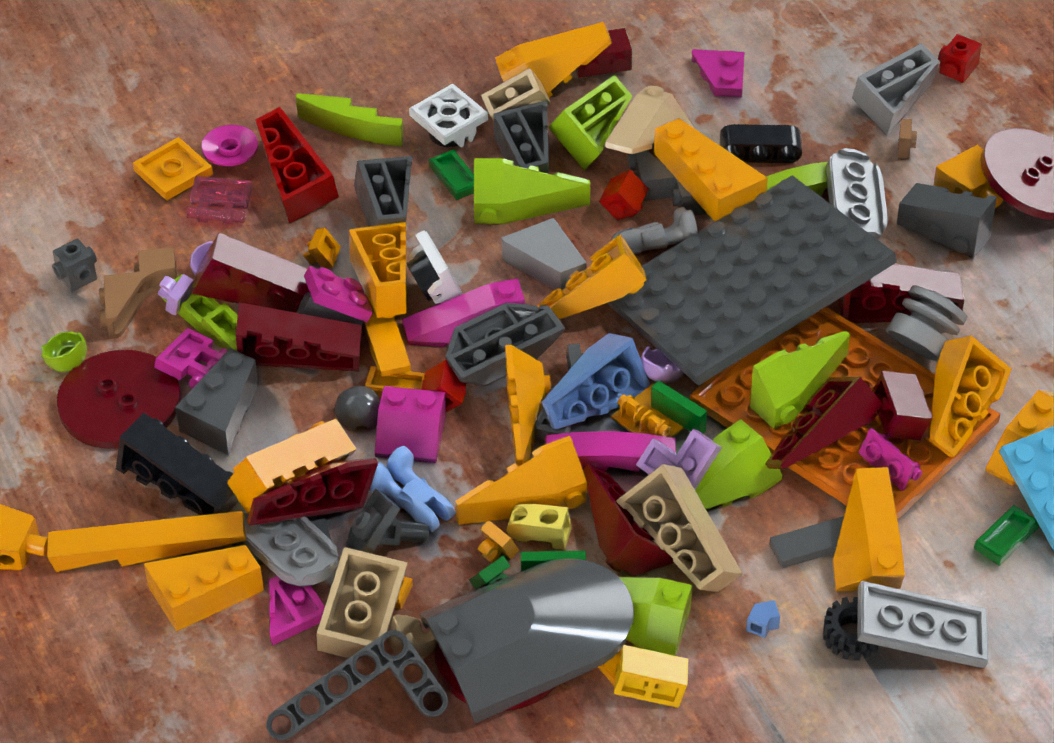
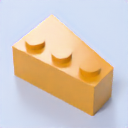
[144,545,264,632]

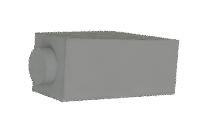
[501,218,587,290]

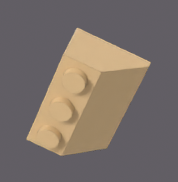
[316,547,408,658]

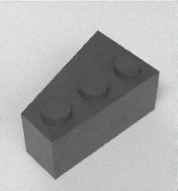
[494,100,549,174]
[354,156,413,227]
[897,183,997,259]
[175,348,258,456]

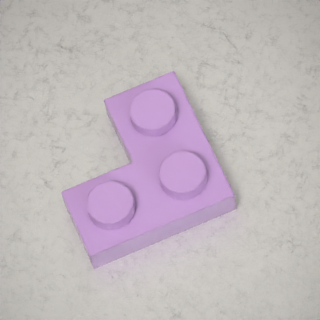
[636,429,722,490]

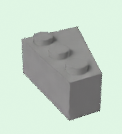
[852,43,940,135]

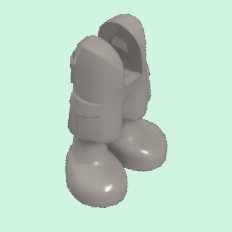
[611,207,698,255]

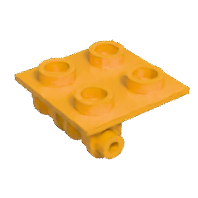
[611,383,684,438]

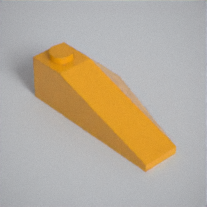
[537,234,647,319]
[833,467,905,592]

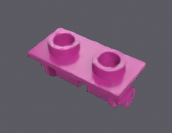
[859,428,922,491]

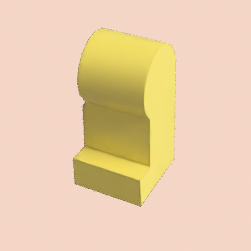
[506,504,572,550]

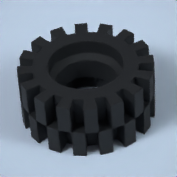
[823,597,879,660]

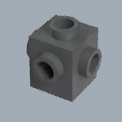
[52,238,97,292]

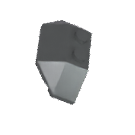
[445,303,565,385]

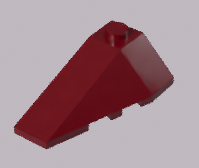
[765,377,883,469]
[247,458,378,526]
[583,464,674,576]

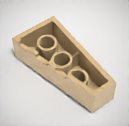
[616,464,743,592]

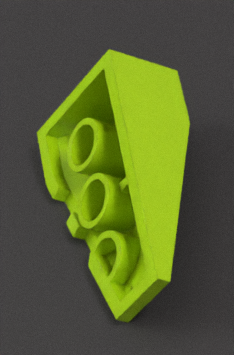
[474,158,590,224]
[750,331,850,430]
[695,419,783,509]
[619,577,692,656]

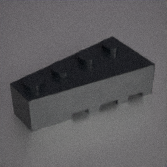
[116,413,239,515]

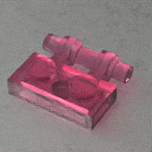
[186,176,253,225]

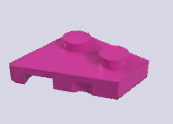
[692,49,745,97]
[269,576,325,645]

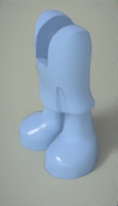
[369,446,456,532]

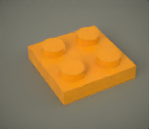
[133,137,213,201]

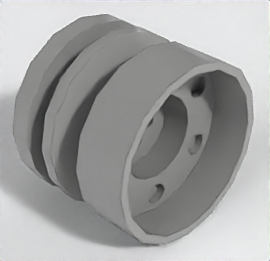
[886,285,968,362]

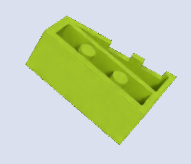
[548,75,632,170]

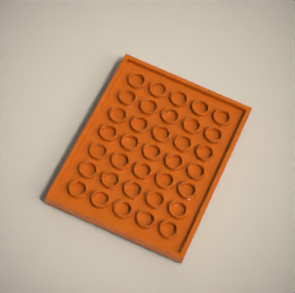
[689,307,1000,520]

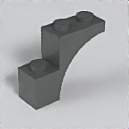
[627,150,707,216]

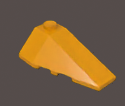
[495,22,612,98]
[929,335,1012,457]
[505,345,551,467]
[455,436,587,525]

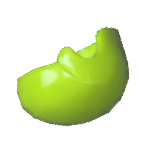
[41,331,87,372]

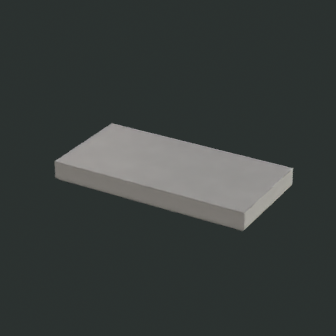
[857,581,988,669]

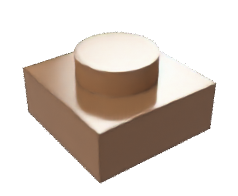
[898,118,917,159]

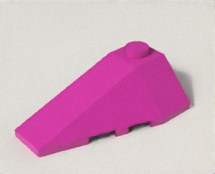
[402,278,525,347]

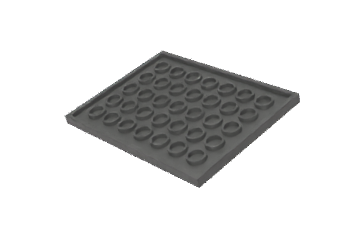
[607,175,897,386]

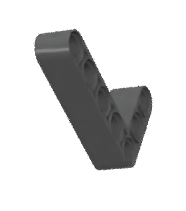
[266,630,448,741]

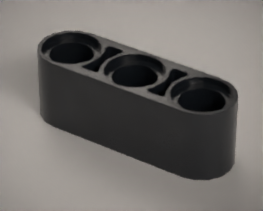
[720,124,802,163]

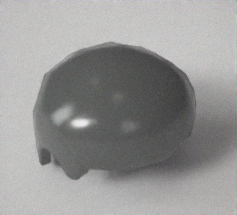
[334,386,380,431]

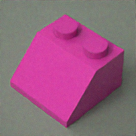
[375,386,446,463]

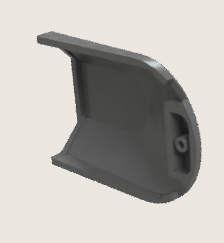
[419,559,634,723]

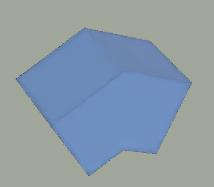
[746,600,780,638]

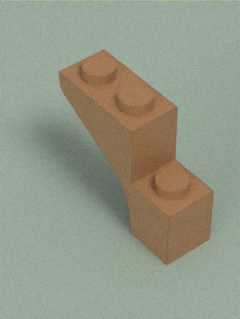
[99,247,177,339]

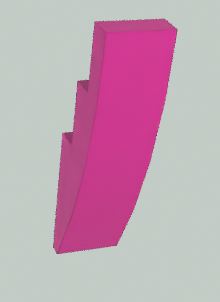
[545,431,676,472]

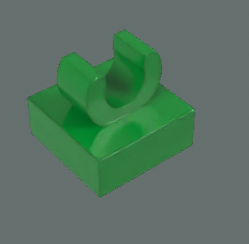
[469,556,510,590]

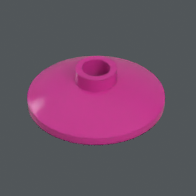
[201,125,258,166]

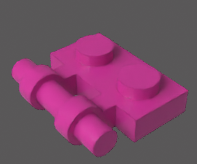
[154,328,228,389]

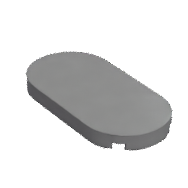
[826,148,888,239]
[242,511,339,586]

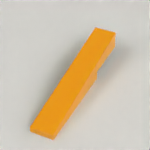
[47,511,246,572]

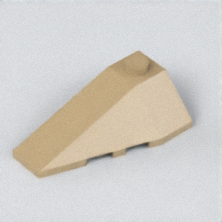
[605,86,693,154]

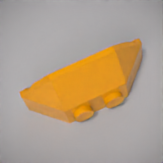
[985,390,1054,485]

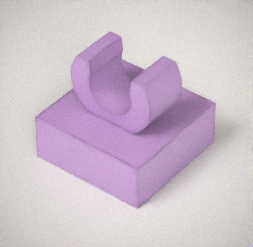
[158,274,194,316]

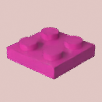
[304,266,373,322]

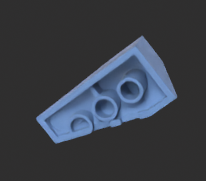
[542,333,650,429]

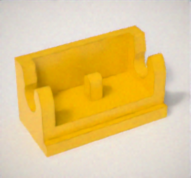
[613,645,688,708]

